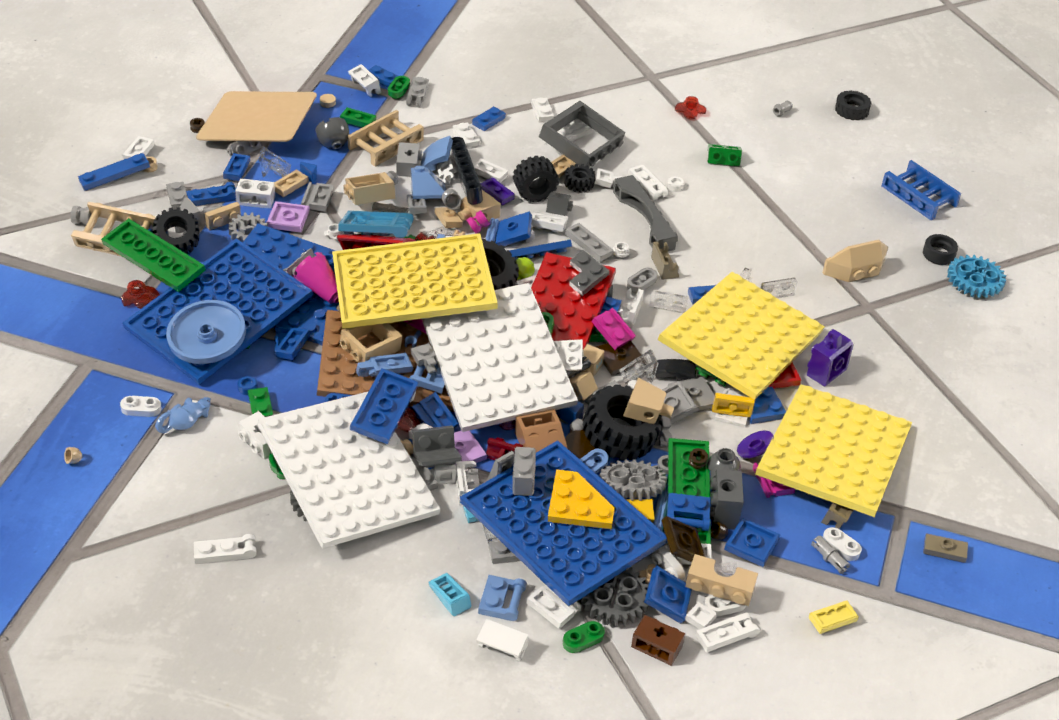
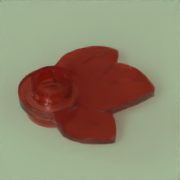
[675,96,706,120]
[121,280,160,309]

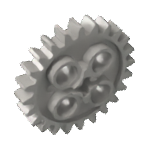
[600,460,667,501]

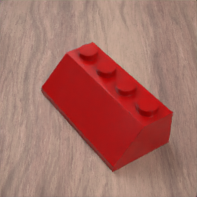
[337,234,416,250]

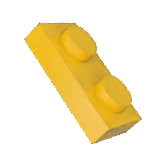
[712,393,755,418]

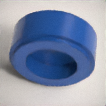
[237,376,258,395]

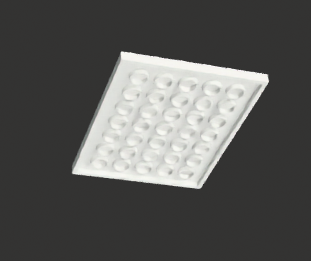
[422,283,578,432]
[258,391,440,549]

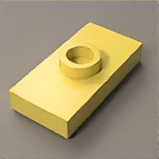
[808,600,859,634]

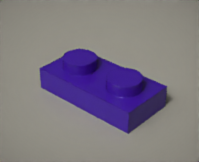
[480,177,515,205]

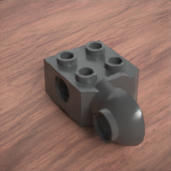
[707,448,744,530]

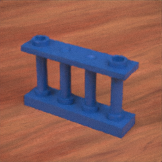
[881,160,961,220]

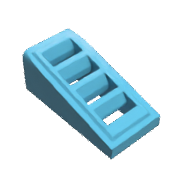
[428,573,471,616]

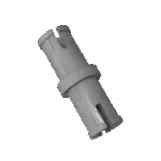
[811,535,850,574]

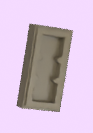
[923,533,968,563]

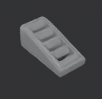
[488,451,514,480]

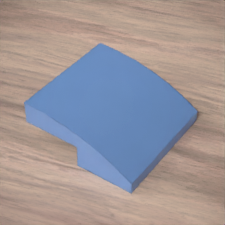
[421,136,453,171]

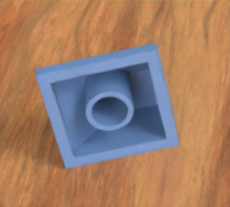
[411,166,446,199]

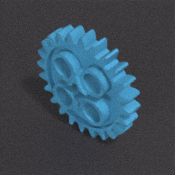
[947,255,1006,298]

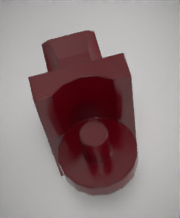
[486,437,523,460]

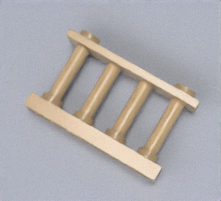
[348,110,424,167]
[71,202,156,256]

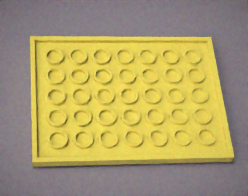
[332,233,498,329]
[658,272,825,400]
[755,384,912,517]

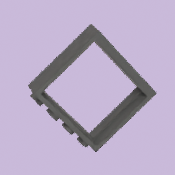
[539,101,626,167]

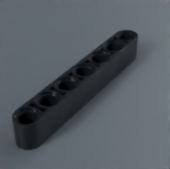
[450,137,483,205]

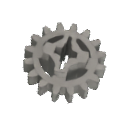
[229,212,268,242]

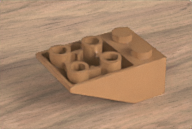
[515,409,568,452]

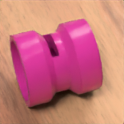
[466,210,490,234]

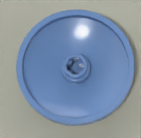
[166,300,246,364]

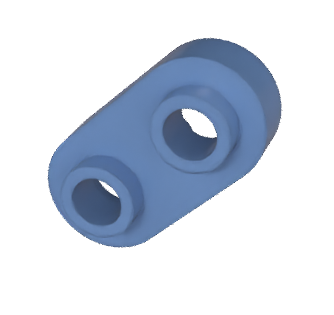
[580,449,608,474]

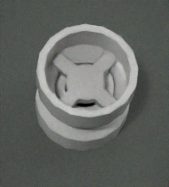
[442,189,461,210]
[71,206,91,225]

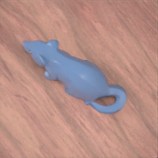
[155,397,211,433]

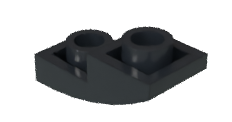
[655,359,696,381]

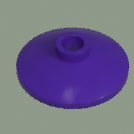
[737,430,774,458]

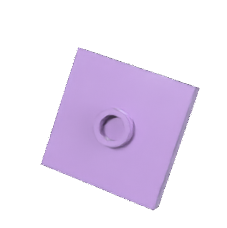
[266,201,310,232]
[454,430,487,465]

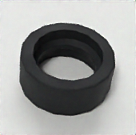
[922,234,958,265]

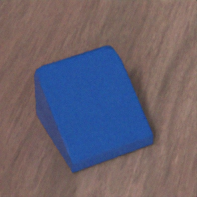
[300,162,317,184]

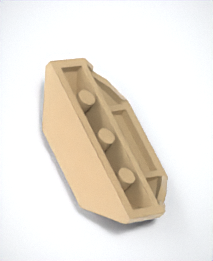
[822,240,889,282]

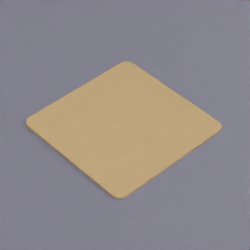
[196,91,317,142]

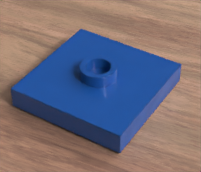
[496,211,532,246]
[724,518,781,567]
[644,566,692,624]

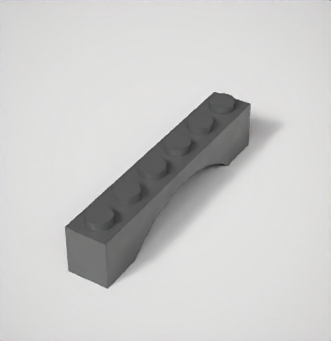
[613,175,678,251]

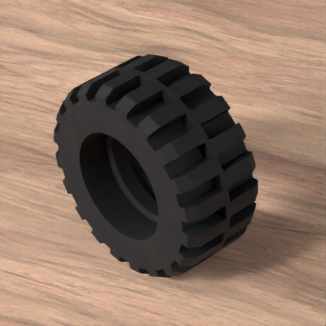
[481,238,519,290]
[582,385,663,460]

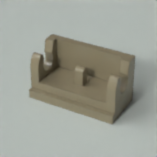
[651,242,679,280]
[821,502,853,529]

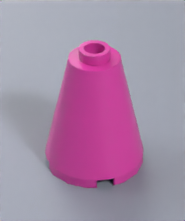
[294,252,339,304]

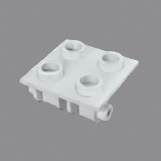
[553,340,584,371]

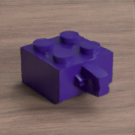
[807,329,854,387]

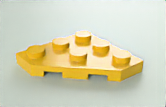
[548,470,614,529]

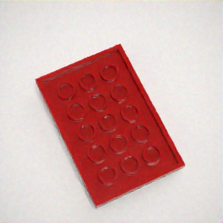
[531,252,616,349]

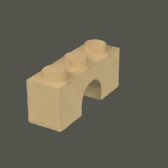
[685,554,758,606]

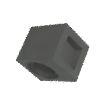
[546,192,573,216]

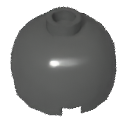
[315,117,350,149]

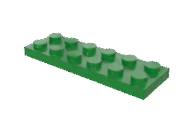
[101,218,206,292]
[667,438,711,546]

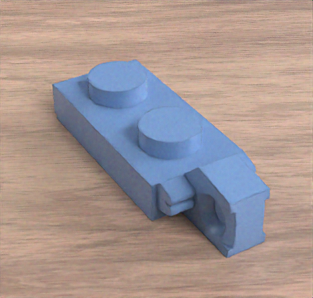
[356,353,413,377]

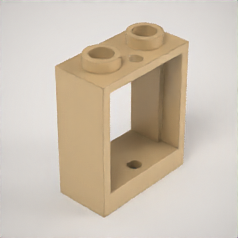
[343,172,396,205]
[340,323,402,362]

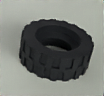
[835,90,872,120]

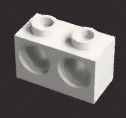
[235,179,275,209]

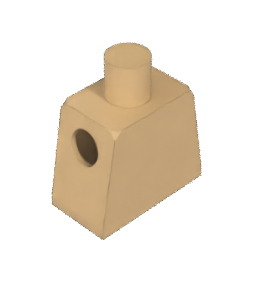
[457,189,501,225]
[623,378,674,424]

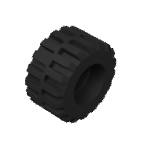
[513,155,559,202]
[153,207,199,255]

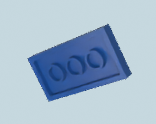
[350,368,419,444]

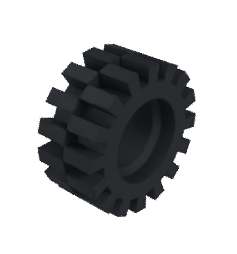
[564,164,595,193]

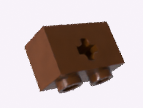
[631,615,686,666]

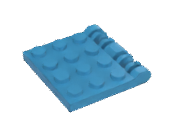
[338,210,414,238]

